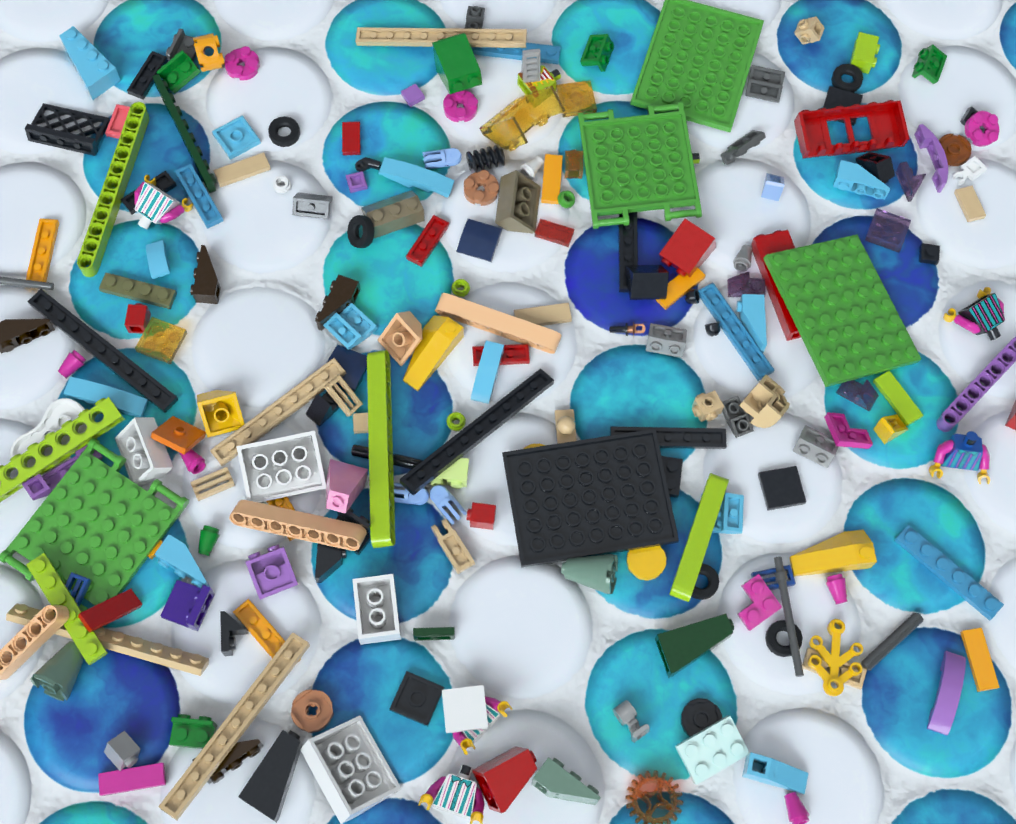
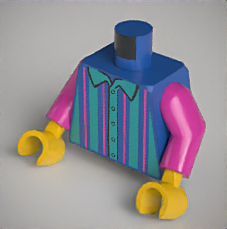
[929,431,990,484]

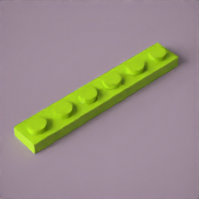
[26,553,108,665]

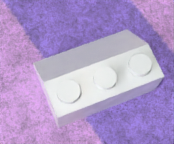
[115,417,173,486]

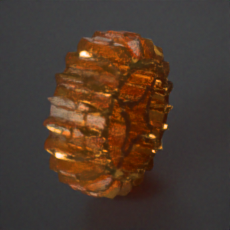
[625,770,683,824]

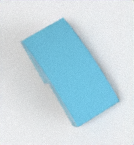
[146,240,170,279]

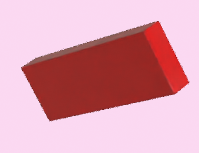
[406,215,449,267]
[472,344,530,366]
[78,589,142,633]

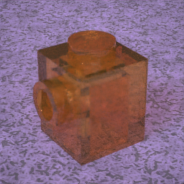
[564,150,583,179]

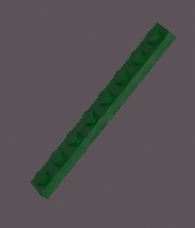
[152,74,217,193]

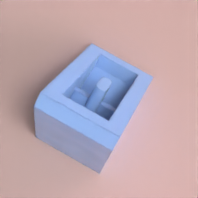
[761,173,785,201]

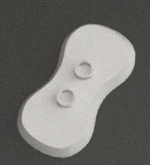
[10,398,87,467]

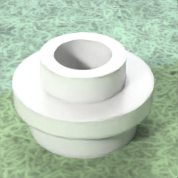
[273,176,291,193]

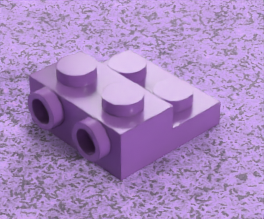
[245,544,298,600]

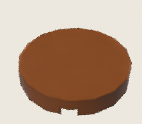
[939,134,972,166]

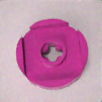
[225,46,260,81]
[443,90,478,122]
[965,111,999,147]

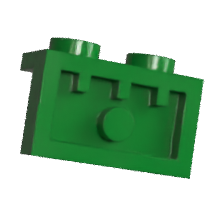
[580,34,614,72]
[912,44,947,84]
[157,50,201,94]
[169,714,217,749]

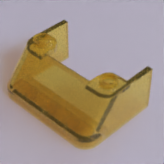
[479,86,565,151]

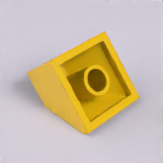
[197,390,245,437]

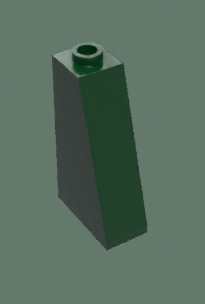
[655,614,734,678]

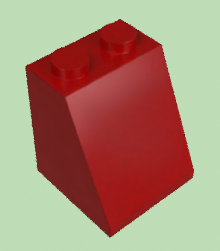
[659,219,716,277]
[472,746,537,814]

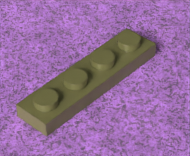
[99,273,177,309]

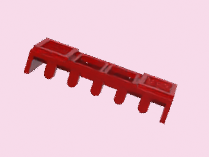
[794,100,910,158]

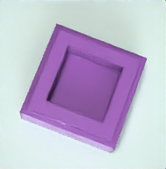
[401,84,425,107]
[346,171,368,193]

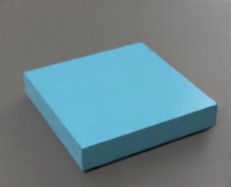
[212,115,261,160]

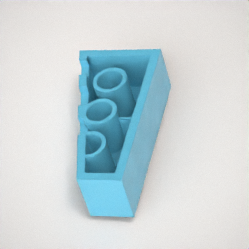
[59,26,121,100]

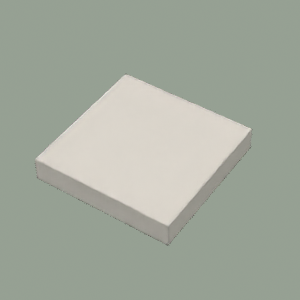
[442,685,488,733]

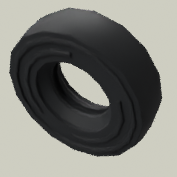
[831,64,863,93]
[268,116,300,147]
[347,215,375,248]
[691,563,719,600]
[765,620,803,657]

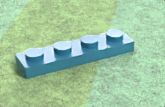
[175,164,223,229]

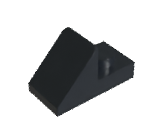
[306,387,345,427]
[220,611,248,656]

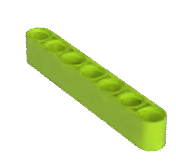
[669,473,729,602]

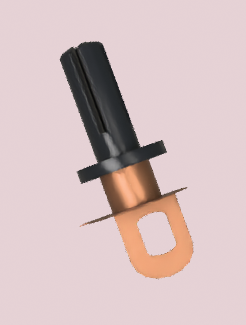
[609,322,646,337]

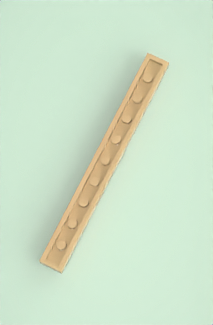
[355,27,527,48]
[6,603,209,676]
[158,632,310,821]

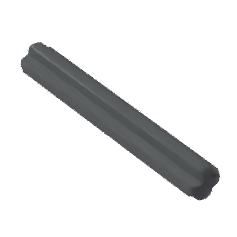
[861,613,924,671]

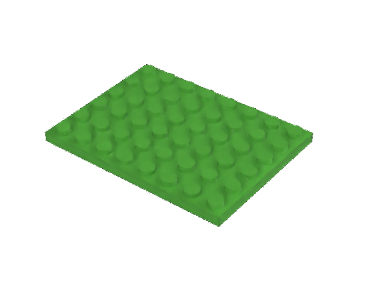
[630,0,764,132]
[763,234,921,387]

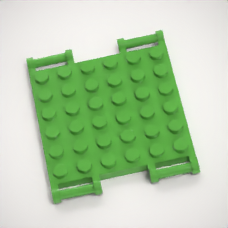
[578,101,702,229]
[0,438,189,612]

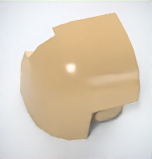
[739,375,790,428]

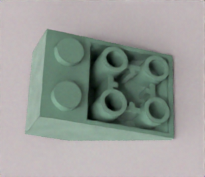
[531,757,601,805]

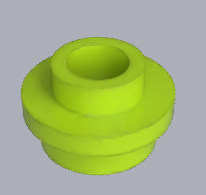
[451,279,470,297]
[446,412,466,431]

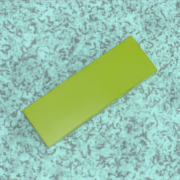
[873,370,924,426]

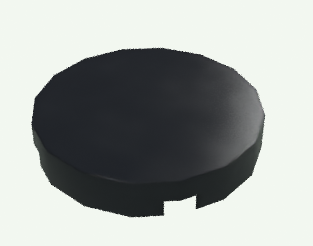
[681,698,722,737]

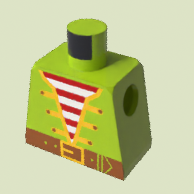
[517,65,561,107]

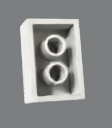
[352,574,401,645]

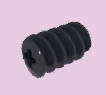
[466,145,505,173]

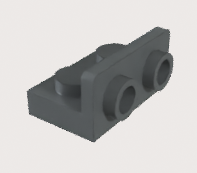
[166,28,197,61]

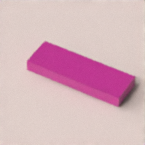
[98,763,166,796]

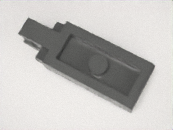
[721,130,766,165]

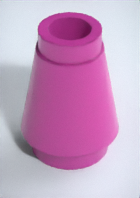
[58,350,86,378]
[179,449,206,474]
[826,574,848,604]
[784,792,810,824]

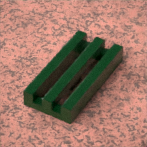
[413,627,455,641]

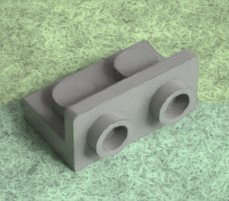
[646,323,687,357]
[793,425,839,468]

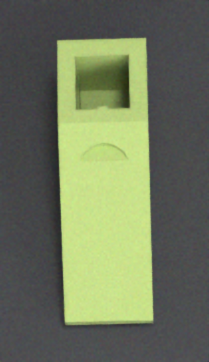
[429,458,469,489]

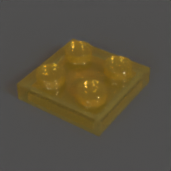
[556,80,597,117]
[135,317,187,364]

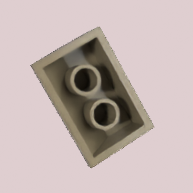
[495,170,541,234]
[361,190,425,239]

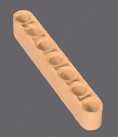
[435,293,562,354]
[229,500,367,551]

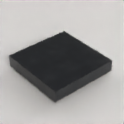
[823,86,863,126]
[758,466,806,511]
[389,671,445,727]

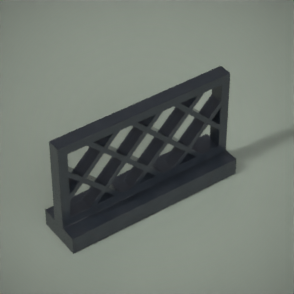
[24,103,110,156]

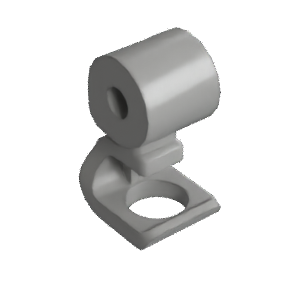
[612,700,650,743]

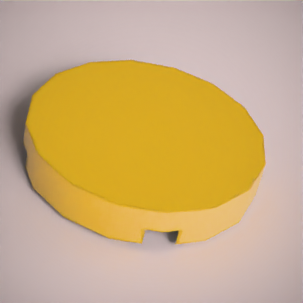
[626,546,666,581]

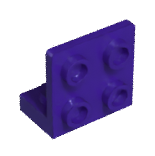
[160,580,215,631]

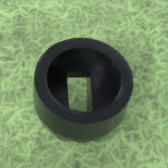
[685,289,700,304]
[705,322,720,337]

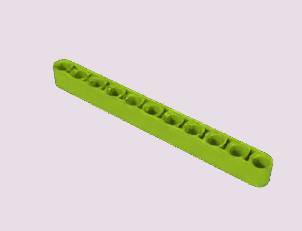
[77,102,150,277]
[367,350,396,548]

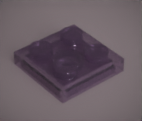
[865,208,911,253]

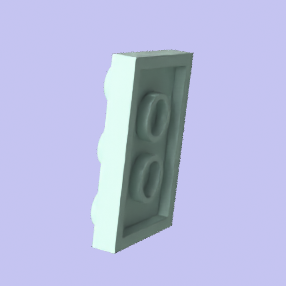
[675,715,750,785]

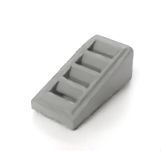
[521,49,540,83]

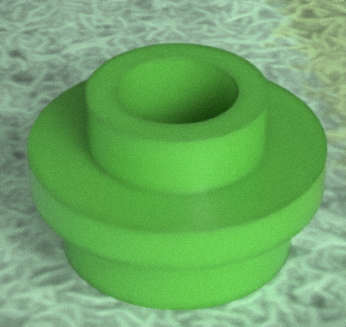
[557,191,575,208]

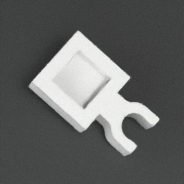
[952,156,987,186]

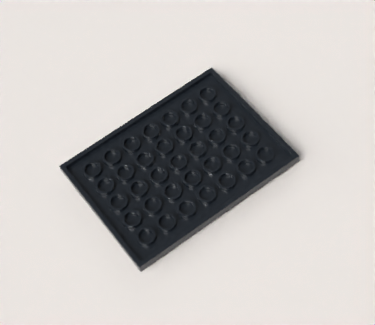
[502,429,679,568]

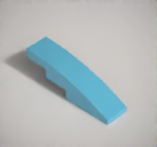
[378,157,455,198]
[63,377,149,417]

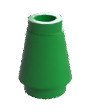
[198,525,220,556]

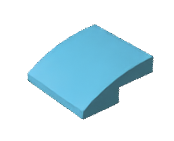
[323,303,378,350]
[701,492,744,534]

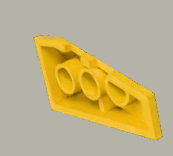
[403,315,464,391]
[789,530,877,576]

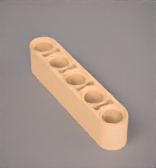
[0,605,69,680]

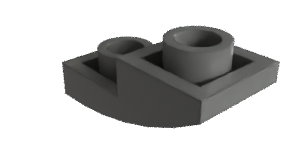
[464,6,485,29]
[722,396,754,438]

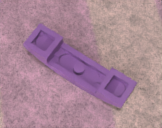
[914,124,948,193]
[22,445,103,500]
[927,651,966,736]

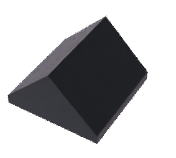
[625,265,669,300]

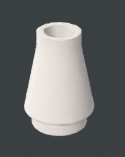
[519,156,543,179]

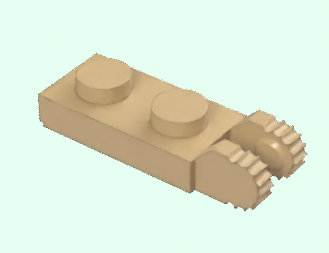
[431,519,475,574]

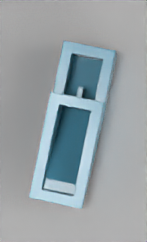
[471,340,504,404]

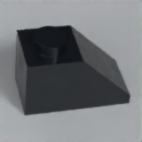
[856,152,895,183]
[315,543,347,583]

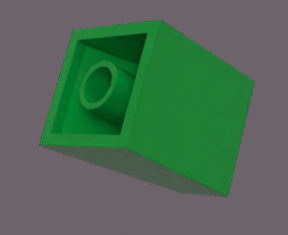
[432,33,482,94]

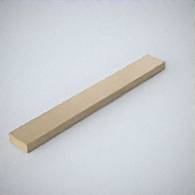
[210,358,346,467]

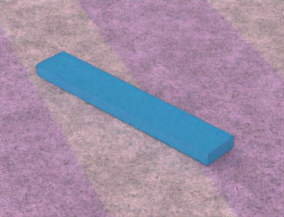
[698,283,774,381]

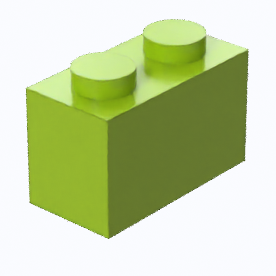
[850,32,880,74]

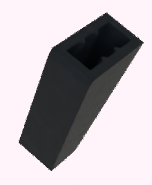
[238,730,303,823]

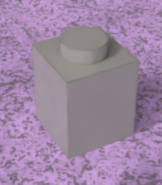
[104,731,141,771]

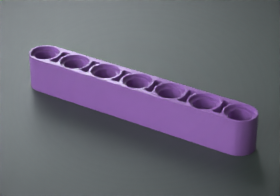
[936,337,1016,432]

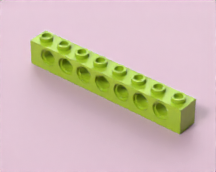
[0,397,125,502]

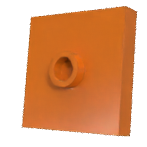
[151,416,206,455]

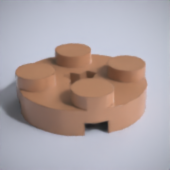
[464,170,499,206]
[291,689,334,733]

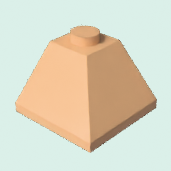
[377,311,422,366]

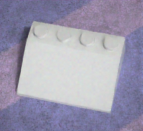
[236,431,326,503]
[300,716,402,824]

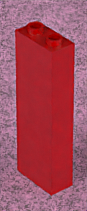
[751,230,801,341]

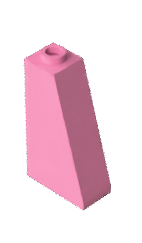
[326,459,368,513]

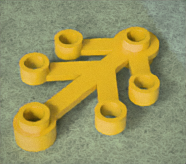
[808,619,863,697]

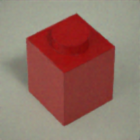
[124,303,151,334]
[466,502,496,530]

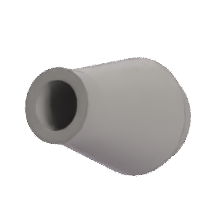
[733,245,752,272]

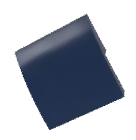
[456,219,503,263]
[327,344,367,392]

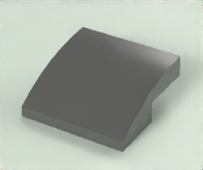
[745,65,785,103]

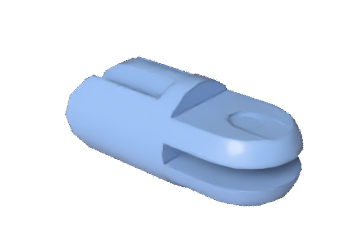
[422,148,462,169]
[394,482,429,505]
[430,485,467,525]

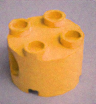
[193,33,225,72]

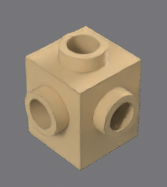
[794,16,825,45]
[692,390,724,422]

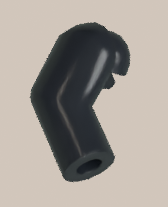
[355,157,382,172]

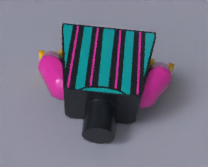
[943,287,1005,340]

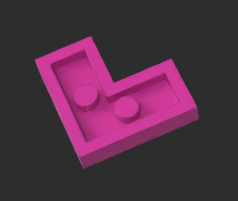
[824,412,873,449]
[737,574,782,631]

